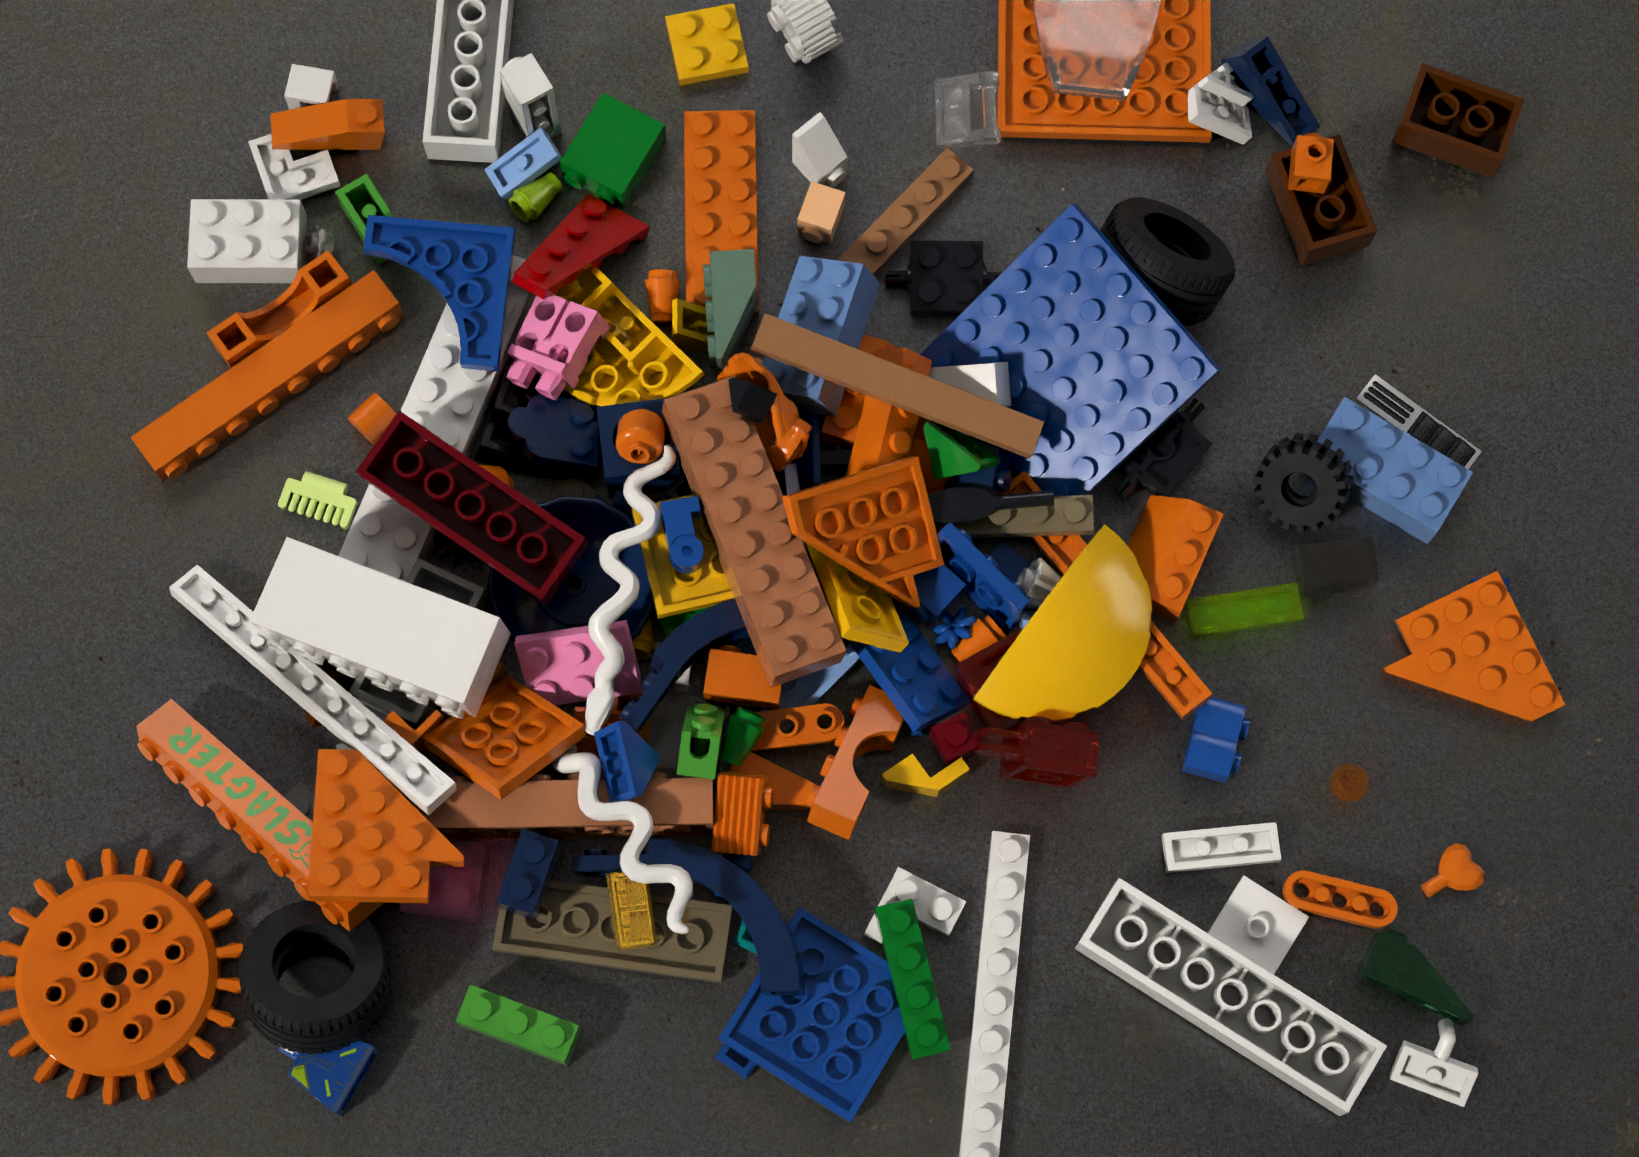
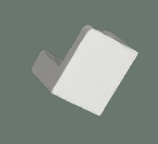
[284,64,339,110]

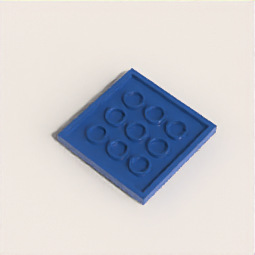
[718,907,905,1123]

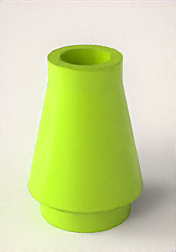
[509,172,563,222]

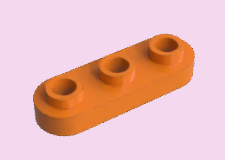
[751,703,845,752]
[1282,870,1398,929]

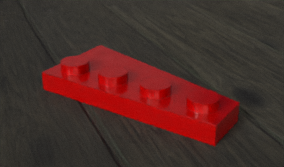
[512,193,650,300]

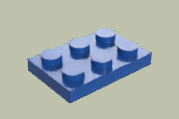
[937,522,1030,635]
[849,613,971,733]

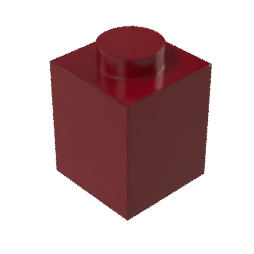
[929,711,981,768]

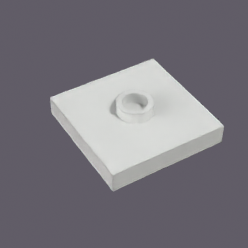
[1207,875,1309,975]

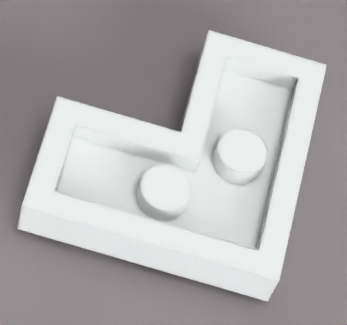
[248,134,341,200]
[863,867,966,946]

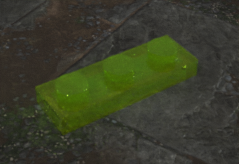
[1185,582,1304,638]

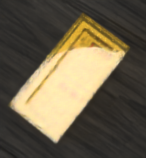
[606,870,657,950]

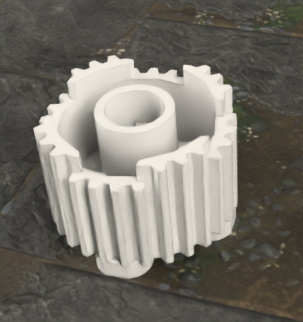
[767,0,844,64]

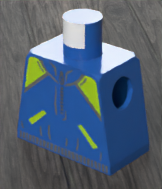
[278,1041,380,1116]

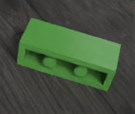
[456,984,582,1066]

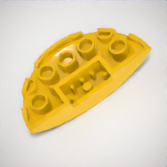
[553,268,705,406]
[973,524,1152,722]

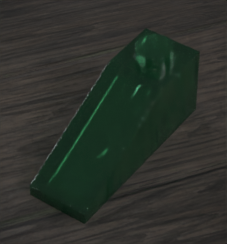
[1356,929,1474,1026]

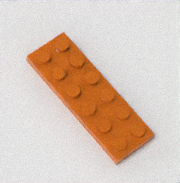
[684,110,759,316]

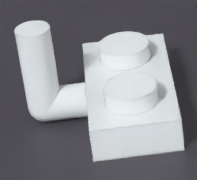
[1389,1018,1478,1107]

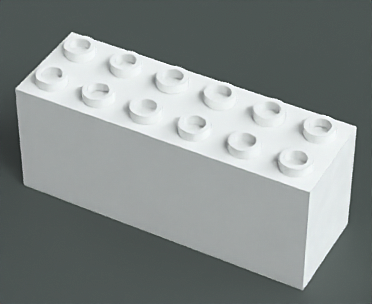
[249,537,511,719]

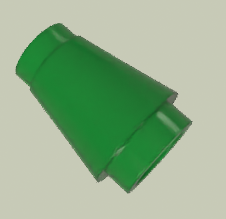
[720,707,766,767]

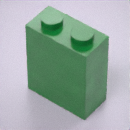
[560,92,666,208]

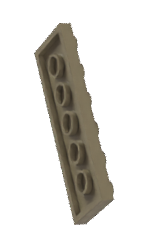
[492,874,733,984]

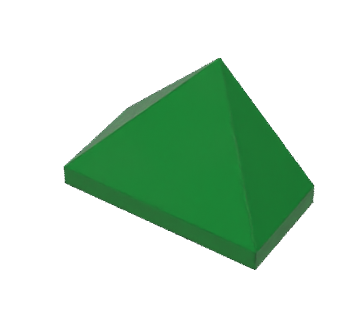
[923,421,1001,480]

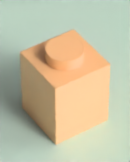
[797,181,846,244]

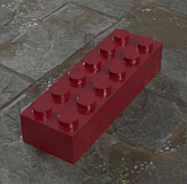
[355,410,590,606]

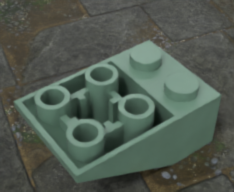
[703,249,757,375]

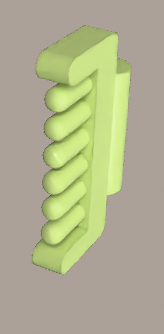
[278,471,358,530]

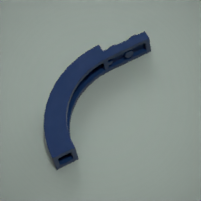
[620,598,850,734]
[572,839,806,996]

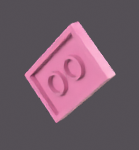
[514,620,643,705]

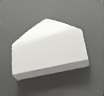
[1188,62,1254,144]

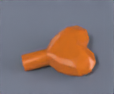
[1421,843,1485,898]

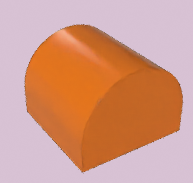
[347,392,396,445]

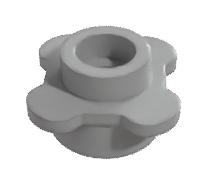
[304,225,334,260]

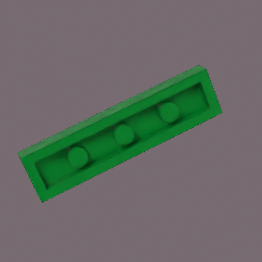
[874,899,951,1060]

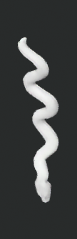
[585,445,676,735]
[552,745,693,934]

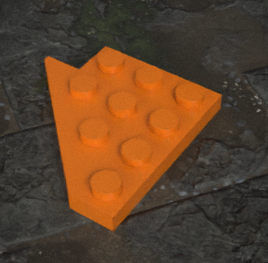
[782,456,944,608]
[1383,570,1566,722]
[308,749,464,903]

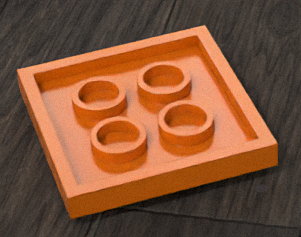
[422,675,586,800]

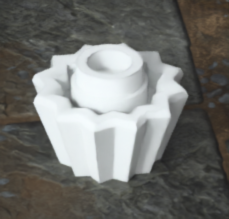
[1016,558,1061,608]

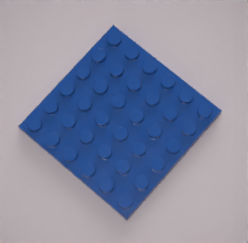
[920,204,1222,496]

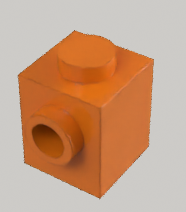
[1288,133,1334,194]

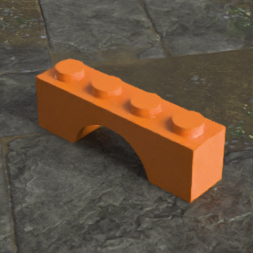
[206,250,352,368]
[805,685,905,840]

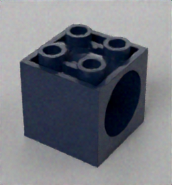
[597,398,684,499]

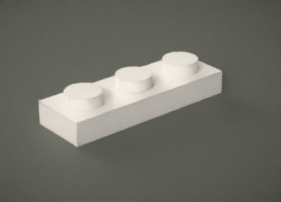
[1161,822,1282,873]

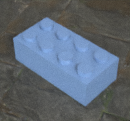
[762,256,880,417]
[1317,397,1473,545]

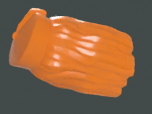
[717,352,812,473]

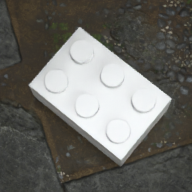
[187,199,307,283]

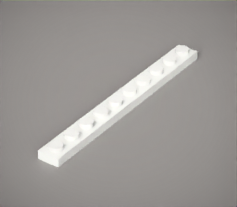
[169,565,457,815]
[959,831,1030,1157]

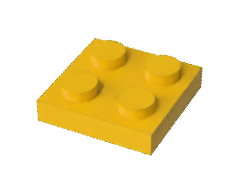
[665,3,749,86]

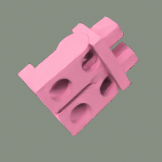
[507,294,611,401]

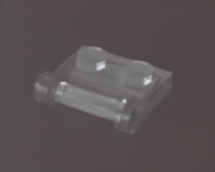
[934,71,1001,151]

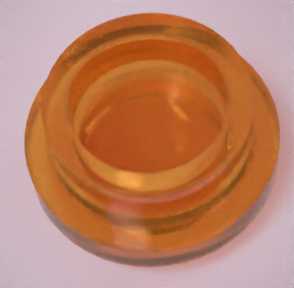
[1330,764,1369,802]

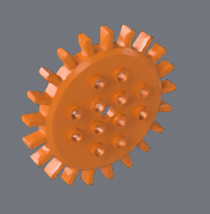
[0,848,244,1106]

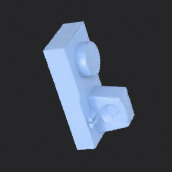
[484,127,562,201]

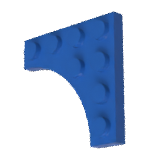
[363,215,516,371]

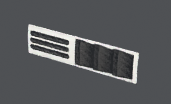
[1356,374,1482,469]

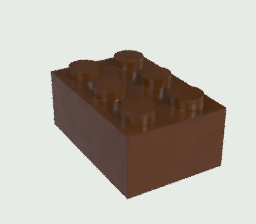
[1392,63,1525,178]
[1265,134,1377,267]

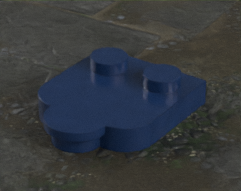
[507,394,599,474]

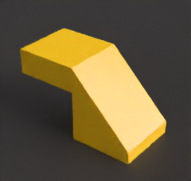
[880,753,970,797]

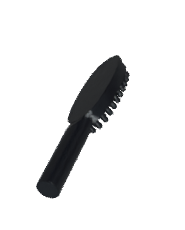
[928,487,1054,524]

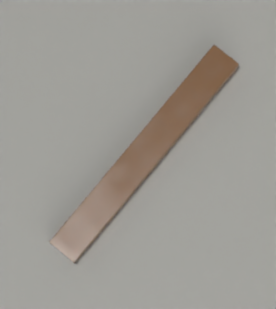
[751,313,1044,459]

